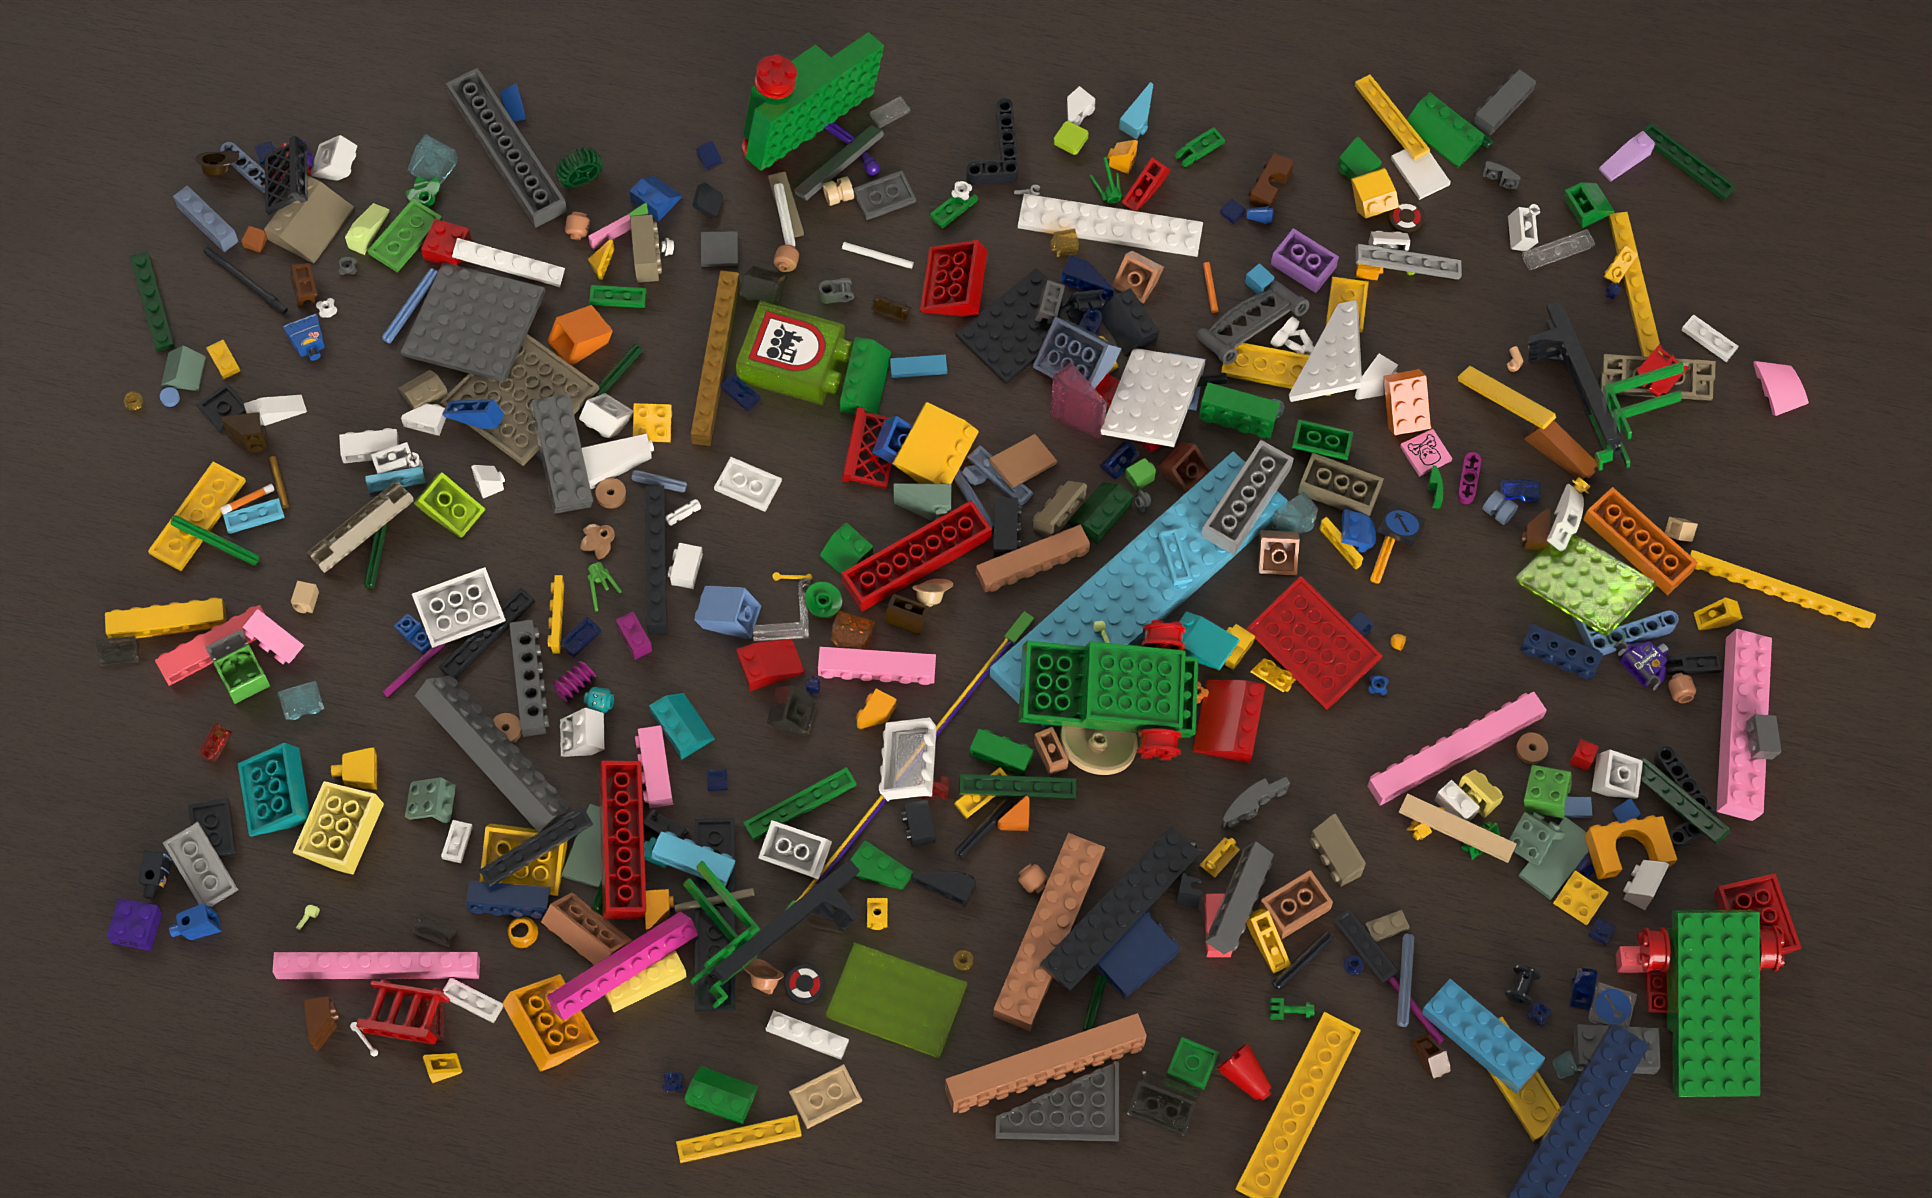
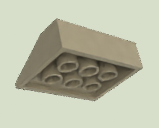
[264,175,355,264]

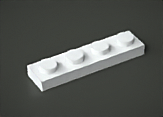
[766,1010,849,1060]

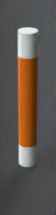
[220,484,274,515]

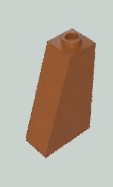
[1524,420,1597,479]

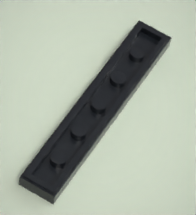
[439,588,535,679]
[479,806,593,888]

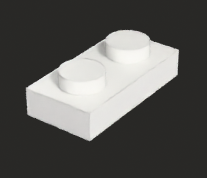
[441,820,473,863]

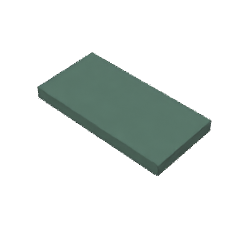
[561,804,602,888]
[1519,817,1589,900]

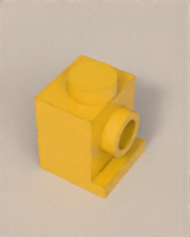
[867,898,888,930]

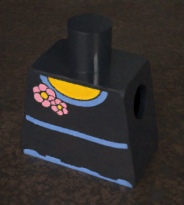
[138,850,173,899]

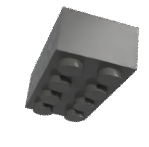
[1573,1024,1660,1074]

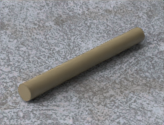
[674,888,755,913]

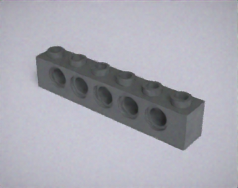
[510,620,549,737]

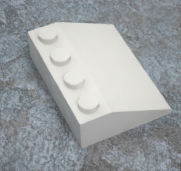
[412,567,506,648]

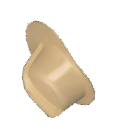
[913,579,953,607]

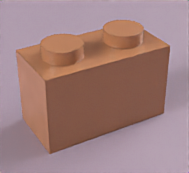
[1034,727,1068,776]

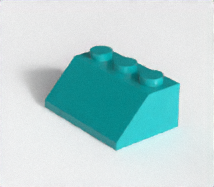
[649,693,715,760]

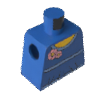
[283,314,325,361]

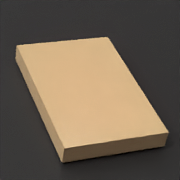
[789,1064,862,1129]

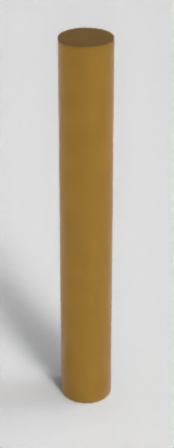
[269,456,289,509]

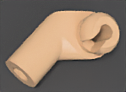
[1507,346,1523,372]

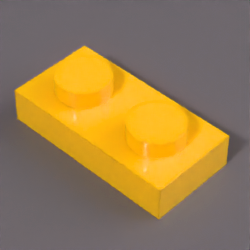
[206,340,240,379]

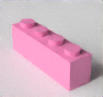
[635,725,673,808]

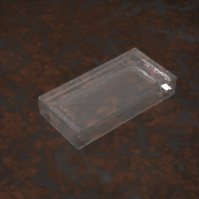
[870,96,910,128]

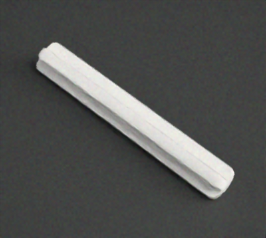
[774,183,795,247]

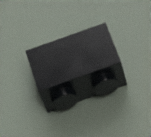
[901,799,936,847]

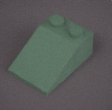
[894,484,951,521]

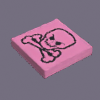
[1400,429,1452,477]

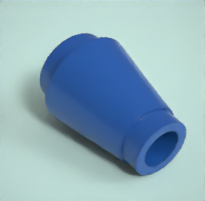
[1247,206,1274,224]

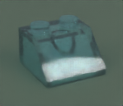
[407,134,458,185]
[1270,492,1318,534]

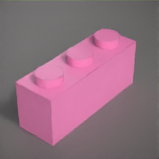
[242,609,304,664]

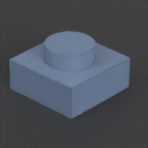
[962,465,988,485]

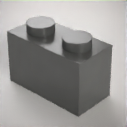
[1745,714,1782,759]

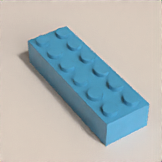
[1422,979,1545,1094]

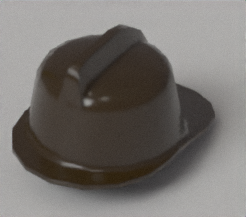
[195,151,240,176]

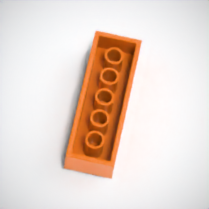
[1583,487,1698,596]

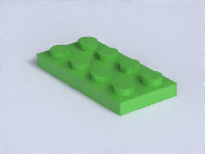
[368,199,443,273]

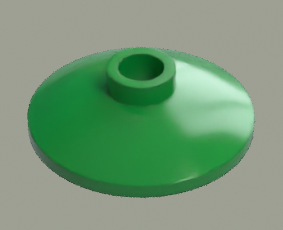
[804,582,842,618]

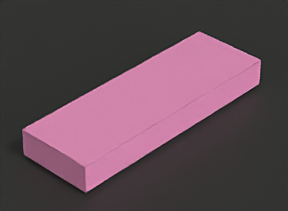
[588,213,631,250]

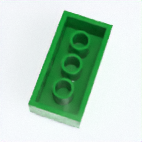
[1199,383,1280,439]

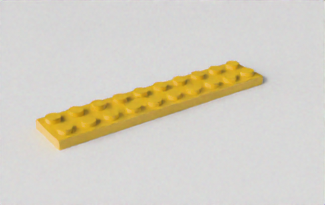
[1235,1012,1361,1198]

